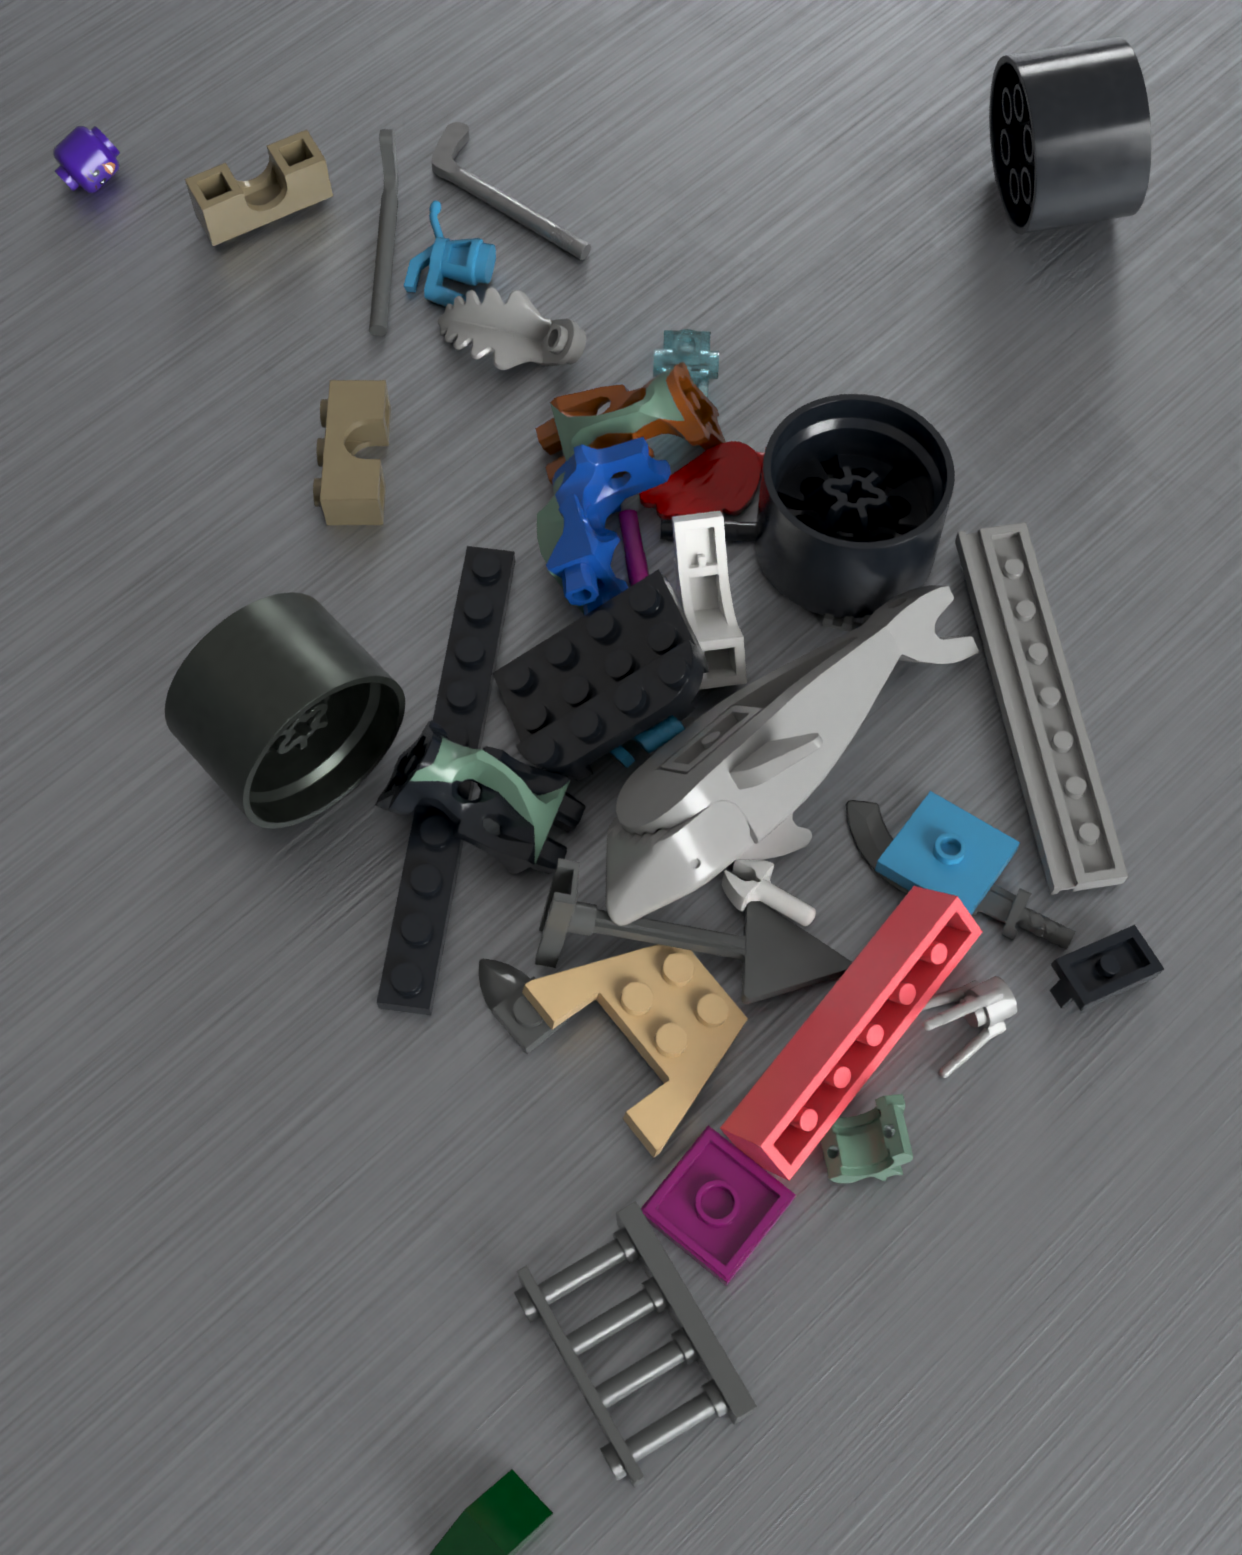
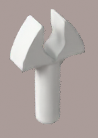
[722,859,816,926]

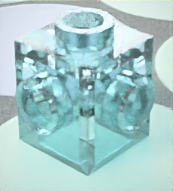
[653,329,719,398]

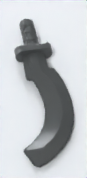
[846,800,1076,950]

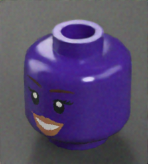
[53,126,120,193]

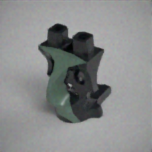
[375,720,586,874]

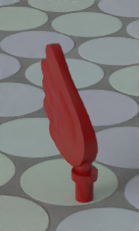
[639,441,766,520]

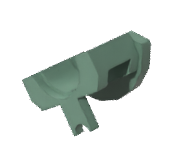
[821,1094,913,1184]

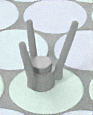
[922,976,1017,1078]

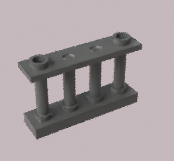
[514,1201,757,1488]

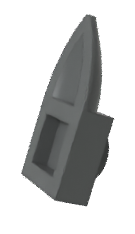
[479,958,568,1054]

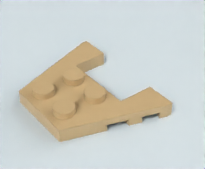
[522,944,748,1158]

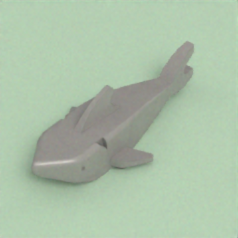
[605,585,979,926]

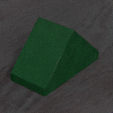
[429,1469,553,1555]

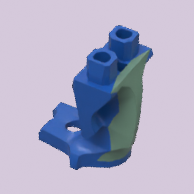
[537,437,671,615]

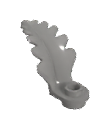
[438,287,586,370]

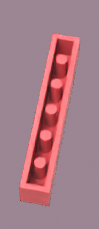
[720,886,983,1181]

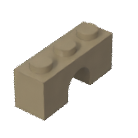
[185,129,333,246]
[313,380,391,525]

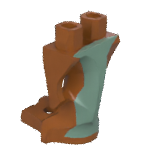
[535,362,726,485]

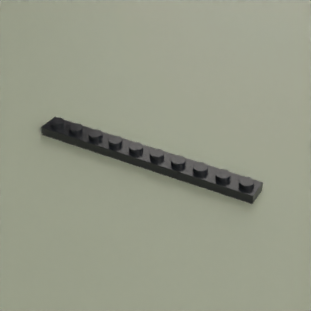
[377,546,516,1015]

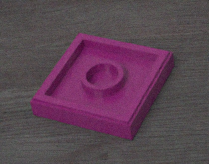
[641,1125,796,1286]

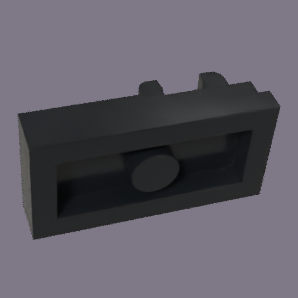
[1049,925,1164,1011]

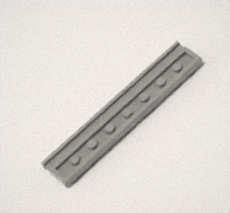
[955,522,1128,895]

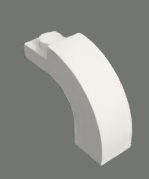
[672,511,747,690]

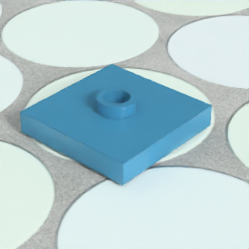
[875,791,1020,915]

